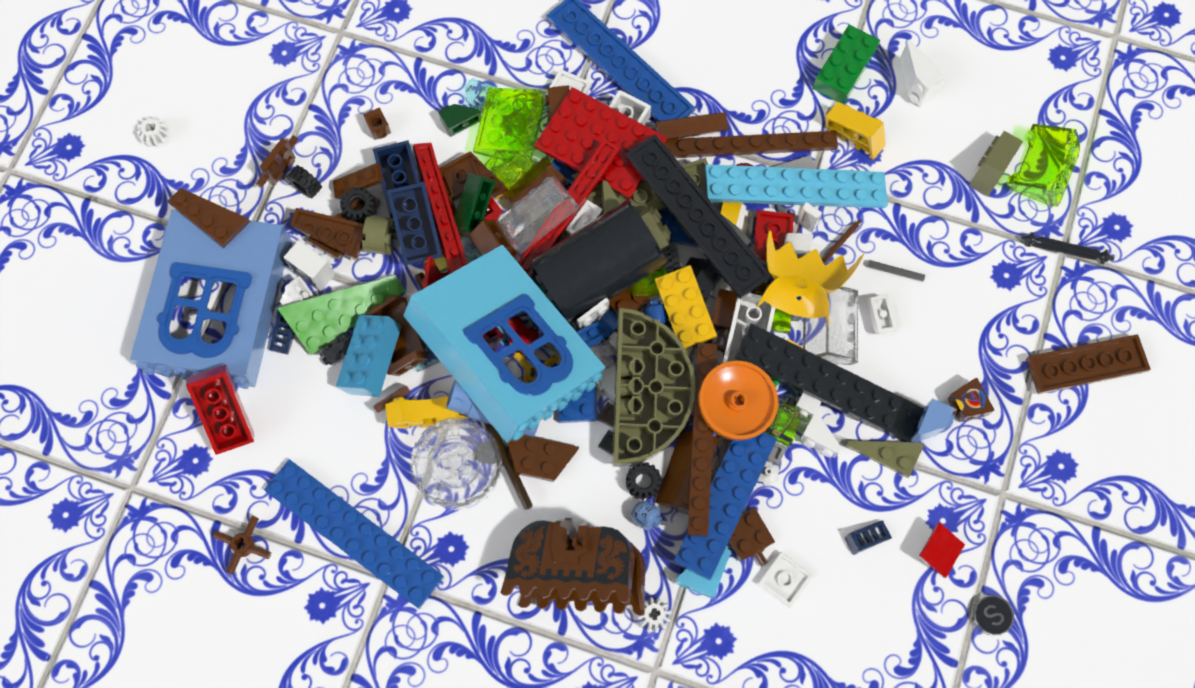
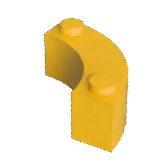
[385,394,470,428]

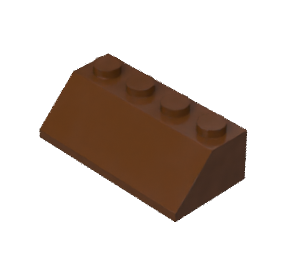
[655,430,720,515]

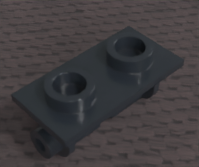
[319,333,353,366]

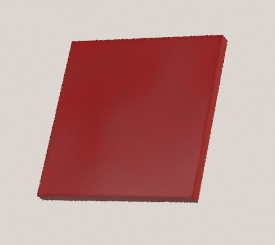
[919,522,965,578]

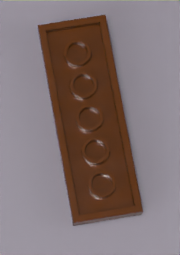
[1026,334,1151,395]

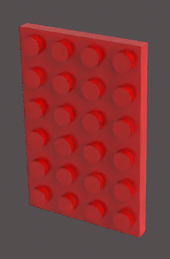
[534,87,667,200]

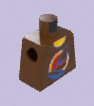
[947,378,995,422]

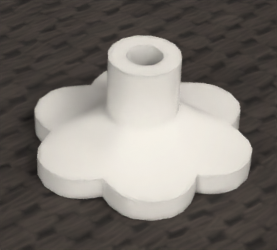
[758,461,779,486]

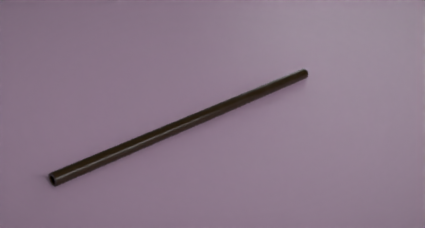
[415,272,533,510]

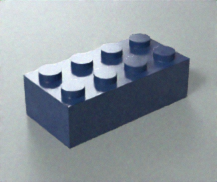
[373,140,420,218]
[387,182,443,265]

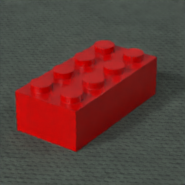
[186,364,254,455]

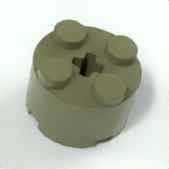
[362,215,397,255]

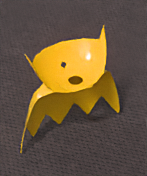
[756,230,864,328]

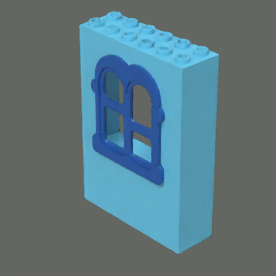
[403,245,606,443]

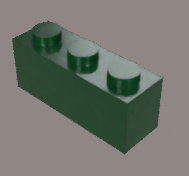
[454,172,496,232]

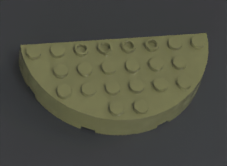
[612,308,695,467]

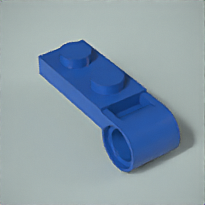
[576,310,617,348]

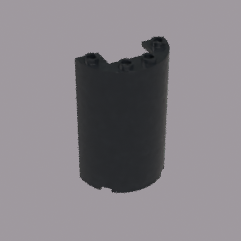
[529,199,668,324]

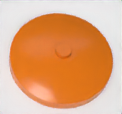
[698,361,778,441]

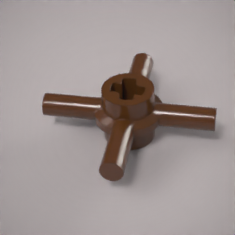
[213,516,272,575]

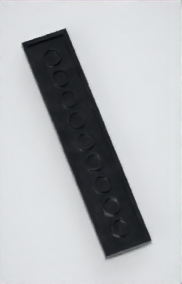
[625,134,772,300]
[734,323,924,442]

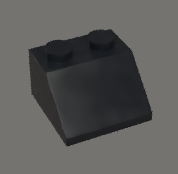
[685,257,722,304]

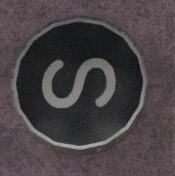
[972,595,1015,636]

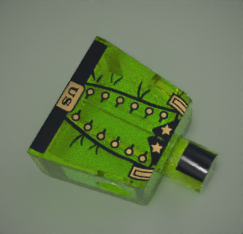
[764,397,801,448]

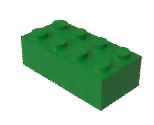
[813,24,881,104]

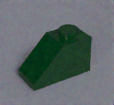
[438,104,482,137]

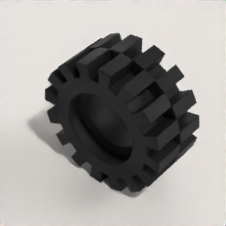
[286,165,322,199]
[340,187,376,223]
[662,242,681,274]
[626,462,662,500]

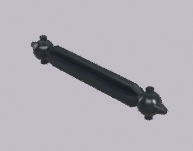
[1021,232,1115,264]

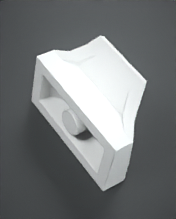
[280,276,315,306]
[868,294,901,335]

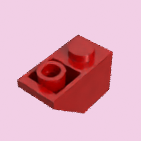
[508,316,539,359]

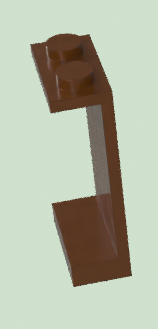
[366,295,429,376]

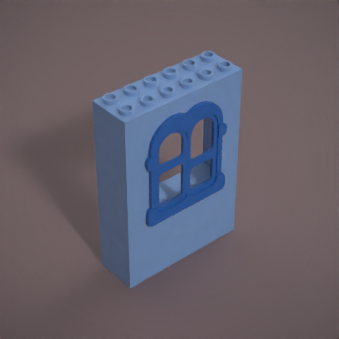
[130,209,291,389]

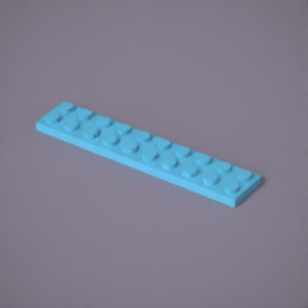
[704,164,888,208]

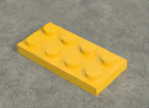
[655,265,718,349]

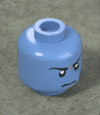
[631,501,662,531]

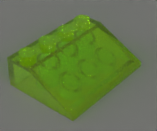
[473,87,545,165]

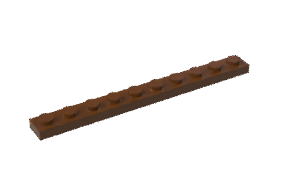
[665,131,838,158]
[687,343,717,537]

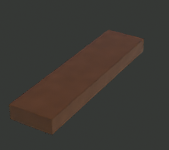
[655,112,729,140]

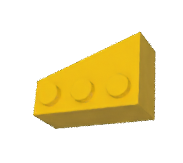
[825,102,886,160]

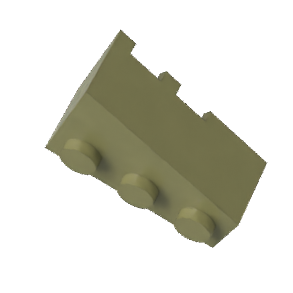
[969,131,1023,197]

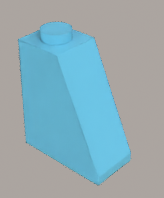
[675,546,731,599]

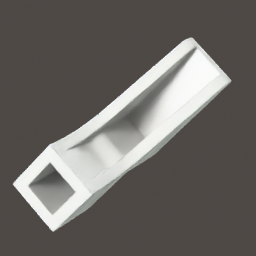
[794,393,841,458]

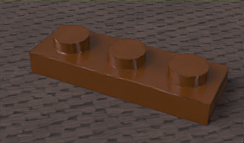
[333,163,383,200]

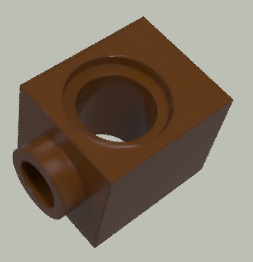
[363,107,391,140]

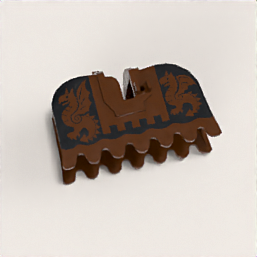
[500,518,646,616]

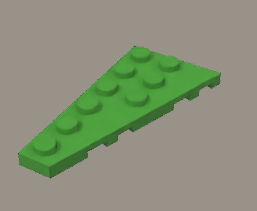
[277,275,406,355]

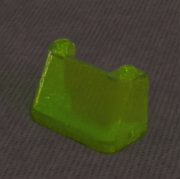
[1007,123,1080,207]

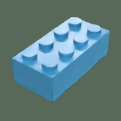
[336,315,402,397]

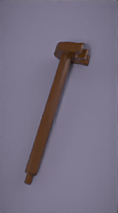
[821,219,862,265]

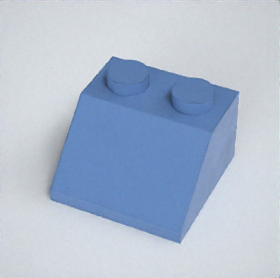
[911,398,955,443]

